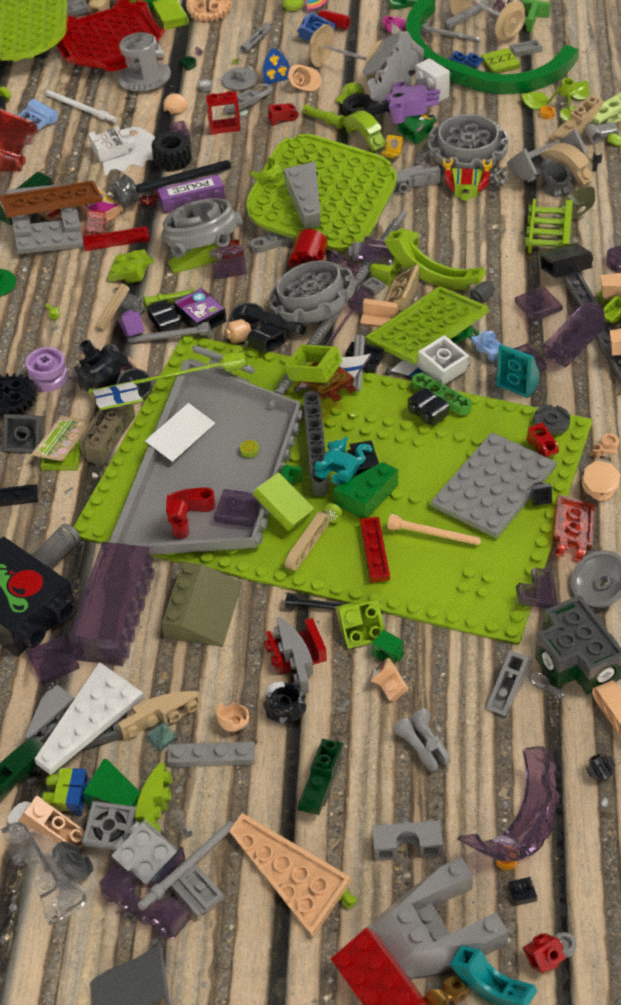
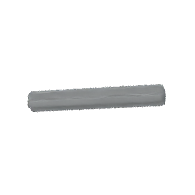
[445,0,489,28]
[351,335,365,392]

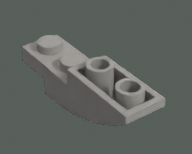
[392,165,441,195]
[274,617,313,693]

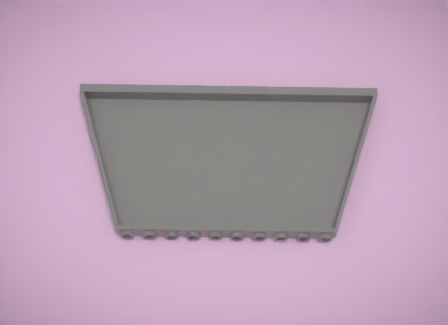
[107,360,304,557]

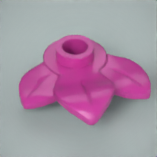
[382,16,406,33]

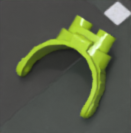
[249,156,284,182]

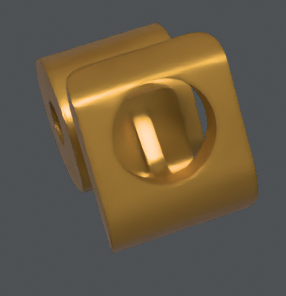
[424,975,470,1005]

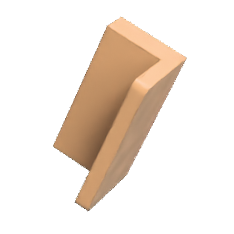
[360,298,398,328]

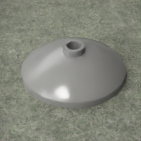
[571,550,621,608]

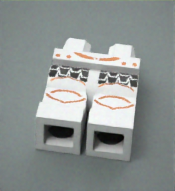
[88,126,136,162]

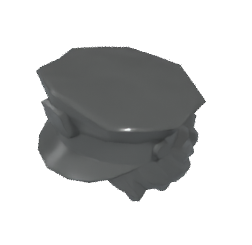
[540,158,573,196]
[110,174,140,208]

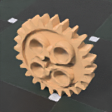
[186,0,232,23]

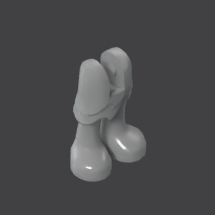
[393,709,450,772]

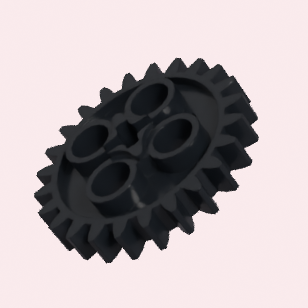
[0,373,38,419]

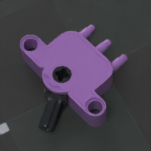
[365,82,440,124]

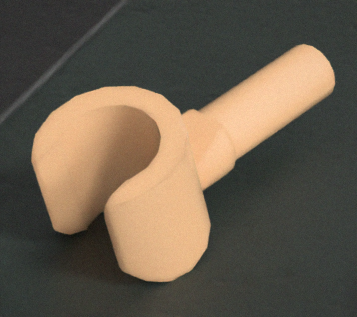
[591,443,618,458]

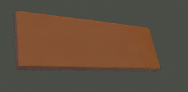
[0,180,103,218]

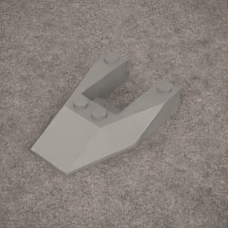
[367,857,508,980]

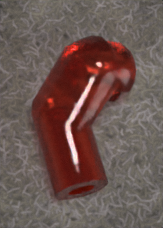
[139,190,158,205]

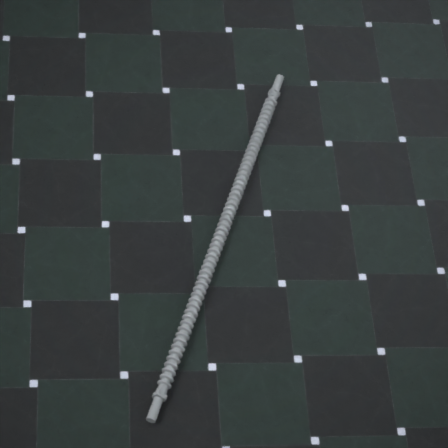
[267,210,407,409]

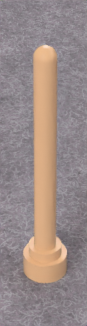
[388,514,481,545]

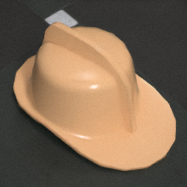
[287,64,321,91]

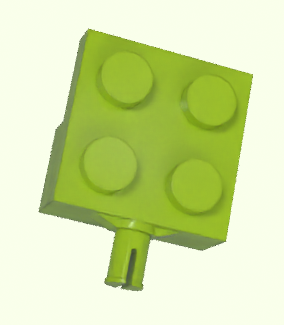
[107,249,154,284]

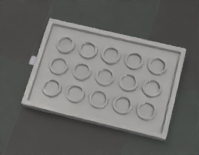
[431,432,557,539]

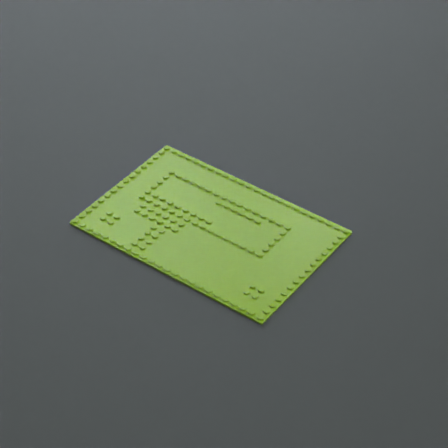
[71,335,592,645]

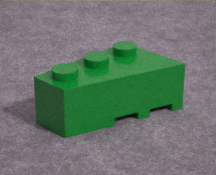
[333,462,398,518]

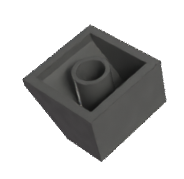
[3,414,45,452]

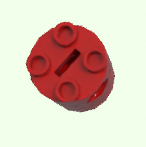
[288,229,328,269]

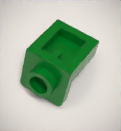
[281,465,303,486]

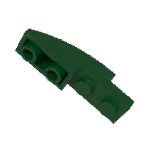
[0,736,44,803]
[298,738,343,815]

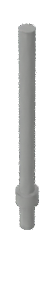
[137,821,234,910]

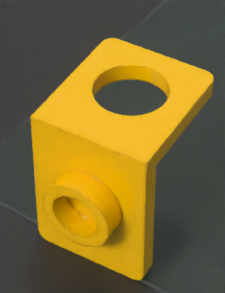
[381,135,403,159]

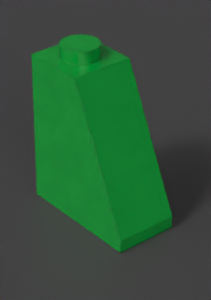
[83,758,140,817]

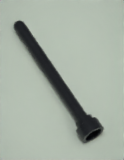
[285,592,382,614]

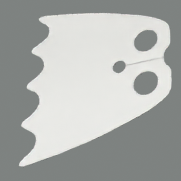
[103,127,155,176]

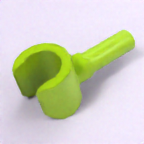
[45,303,60,320]

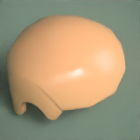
[163,93,187,115]
[216,702,250,732]

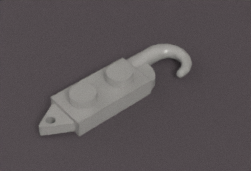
[223,83,272,112]

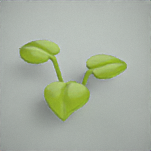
[521,78,590,122]

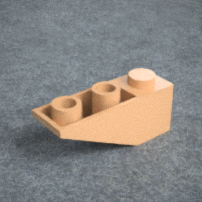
[18,796,85,849]

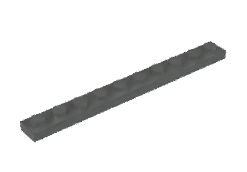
[562,271,621,384]

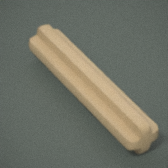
[96,284,130,330]

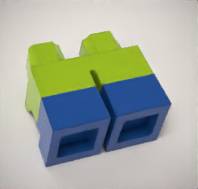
[42,768,89,816]

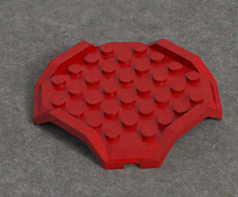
[56,0,165,72]

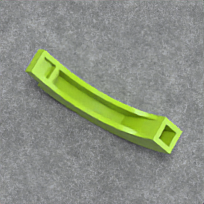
[384,230,486,290]

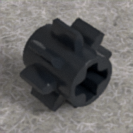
[586,753,615,781]

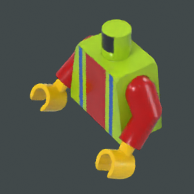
[443,157,493,201]

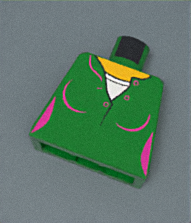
[398,114,437,145]

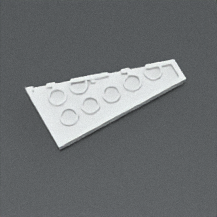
[35,662,144,775]

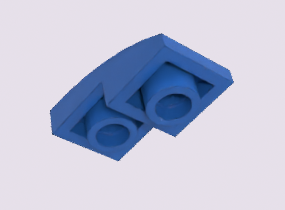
[449,51,483,69]

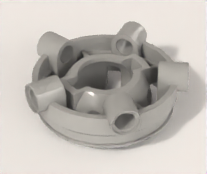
[162,198,243,258]

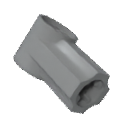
[584,122,618,144]

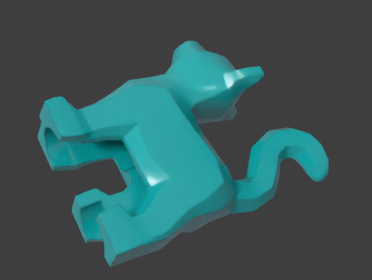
[314,436,372,485]

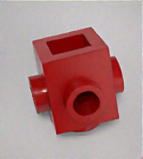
[522,933,566,973]

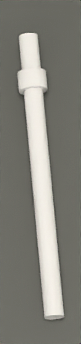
[46,90,117,123]

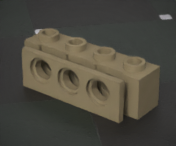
[79,404,135,466]

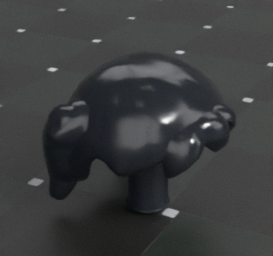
[74,340,128,391]

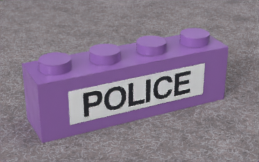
[157,174,225,213]

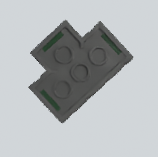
[535,595,621,695]

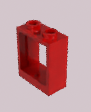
[205,91,241,135]

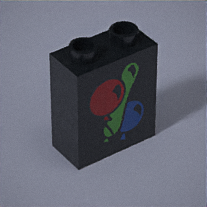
[0,536,76,657]

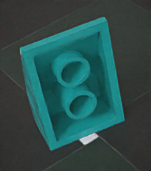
[496,344,539,398]

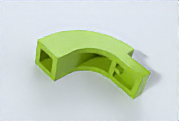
[341,110,386,153]

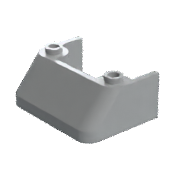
[507,128,587,183]

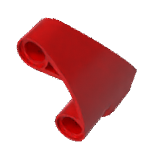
[166,487,216,539]

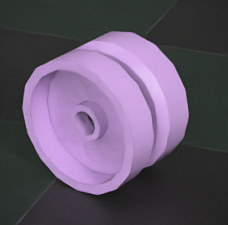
[26,347,68,392]

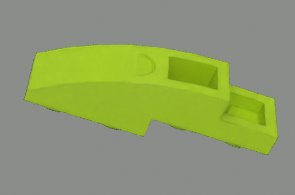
[135,762,172,833]

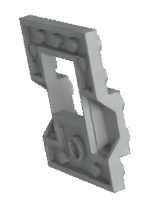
[6,183,83,254]

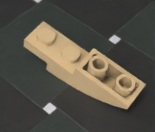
[549,94,604,142]
[118,691,201,741]

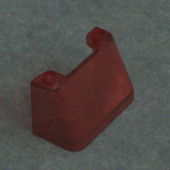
[0,108,38,171]

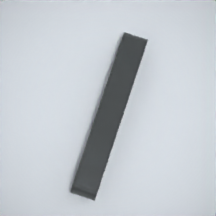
[303,391,328,496]

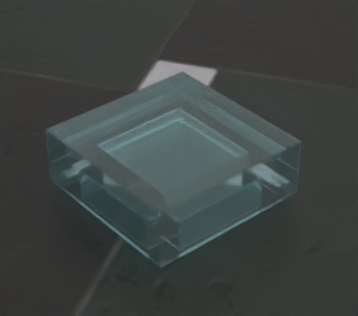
[147,722,177,752]

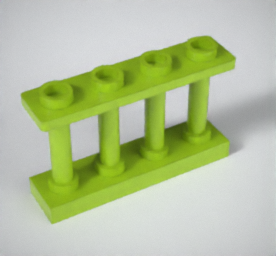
[525,199,573,254]

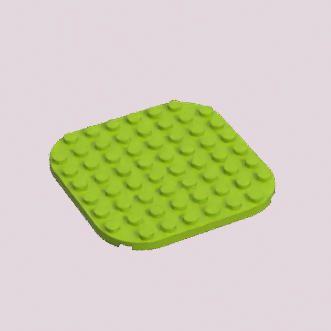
[247,134,397,252]

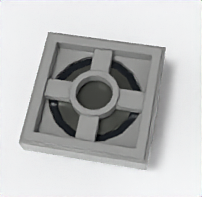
[82,801,136,850]

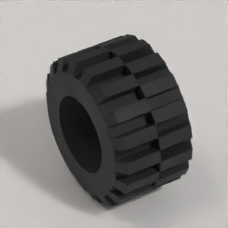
[151,132,192,171]

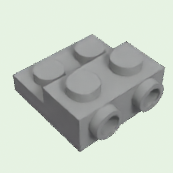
[111,819,178,884]

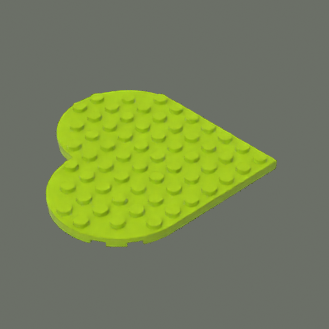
[0,0,68,62]

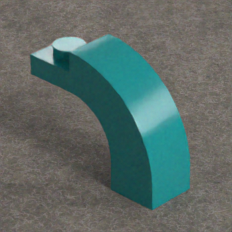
[450,945,538,1005]

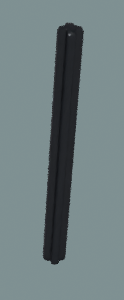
[136,160,231,194]

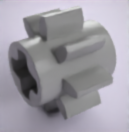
[489,167,509,187]
[348,242,368,261]

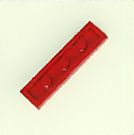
[82,226,150,251]
[360,517,390,582]

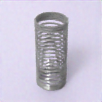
[32,524,81,569]

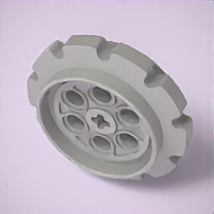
[428,114,508,170]
[269,261,355,324]

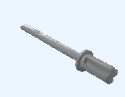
[420,23,481,42]

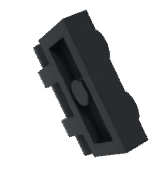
[345,341,385,374]

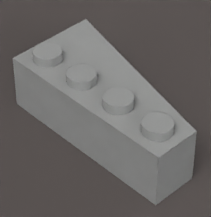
[284,161,320,230]

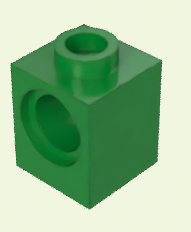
[371,630,405,664]

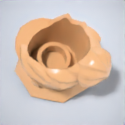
[581,461,620,501]

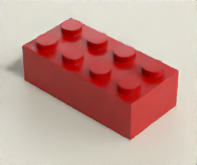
[331,927,429,1005]

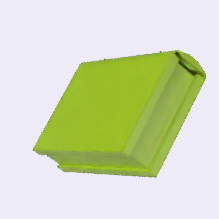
[152,0,189,30]
[252,472,314,532]

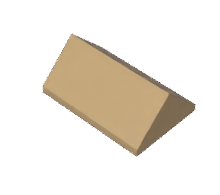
[384,264,419,314]

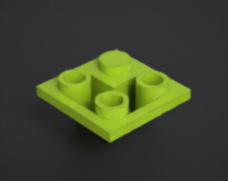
[335,599,385,649]

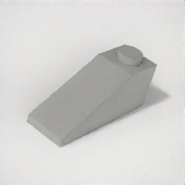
[486,650,533,717]
[25,685,75,742]

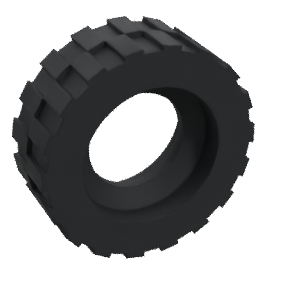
[343,93,376,117]

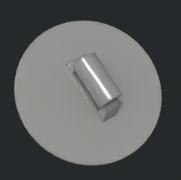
[222,67,258,91]

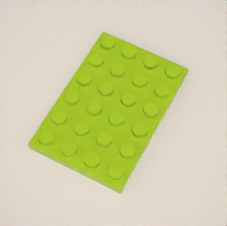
[365,286,489,365]

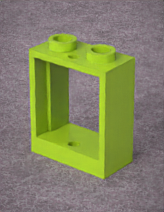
[285,344,343,383]

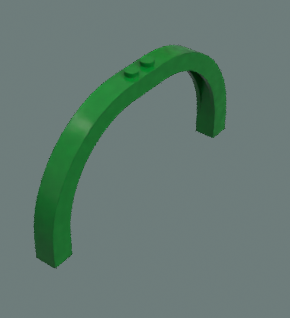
[406,0,579,94]

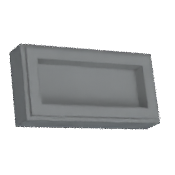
[510,39,543,57]

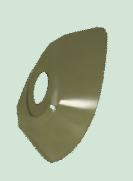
[555,187,595,220]

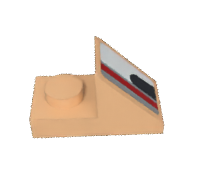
[371,658,409,702]

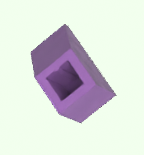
[117,310,145,338]

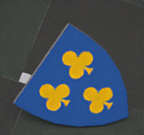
[262,47,290,84]

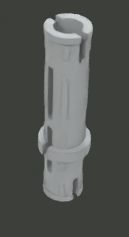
[240,23,272,53]

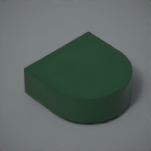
[179,56,197,71]

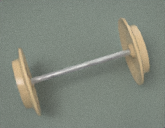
[450,0,525,41]
[308,24,390,83]

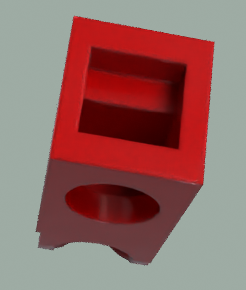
[268,103,299,126]
[526,422,559,458]

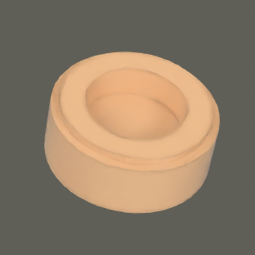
[600,434,619,450]

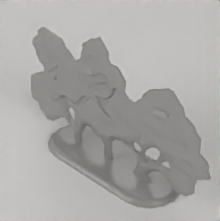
[363,31,420,104]

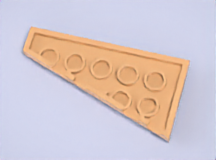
[229,813,352,938]

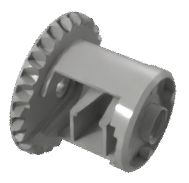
[118,33,171,91]

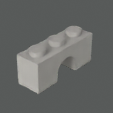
[372,820,443,861]

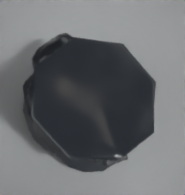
[263,682,307,724]

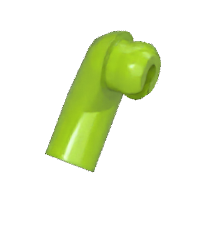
[607,133,621,146]

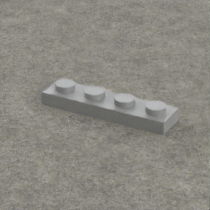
[168,741,255,767]

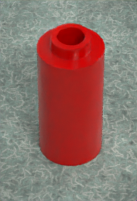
[318,9,351,30]

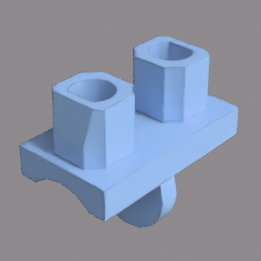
[471,330,501,362]

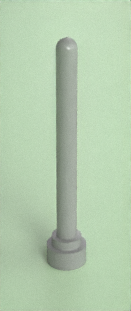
[128,322,211,343]

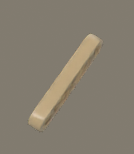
[285,511,330,571]

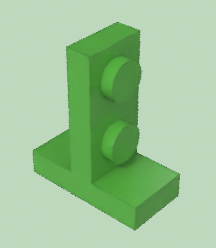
[521,0,551,32]

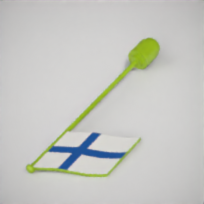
[89,351,248,410]

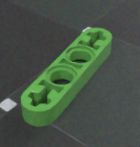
[412,373,472,415]

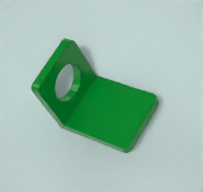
[450,325,480,344]

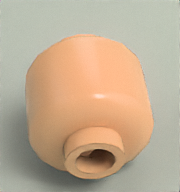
[224,319,251,344]

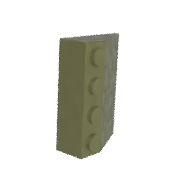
[162,562,242,647]

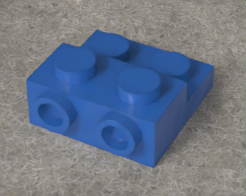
[297,12,336,42]

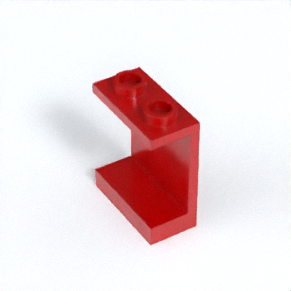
[264,618,327,675]

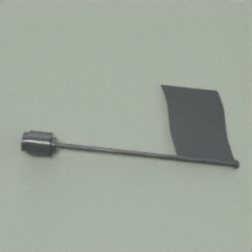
[91,941,171,1005]

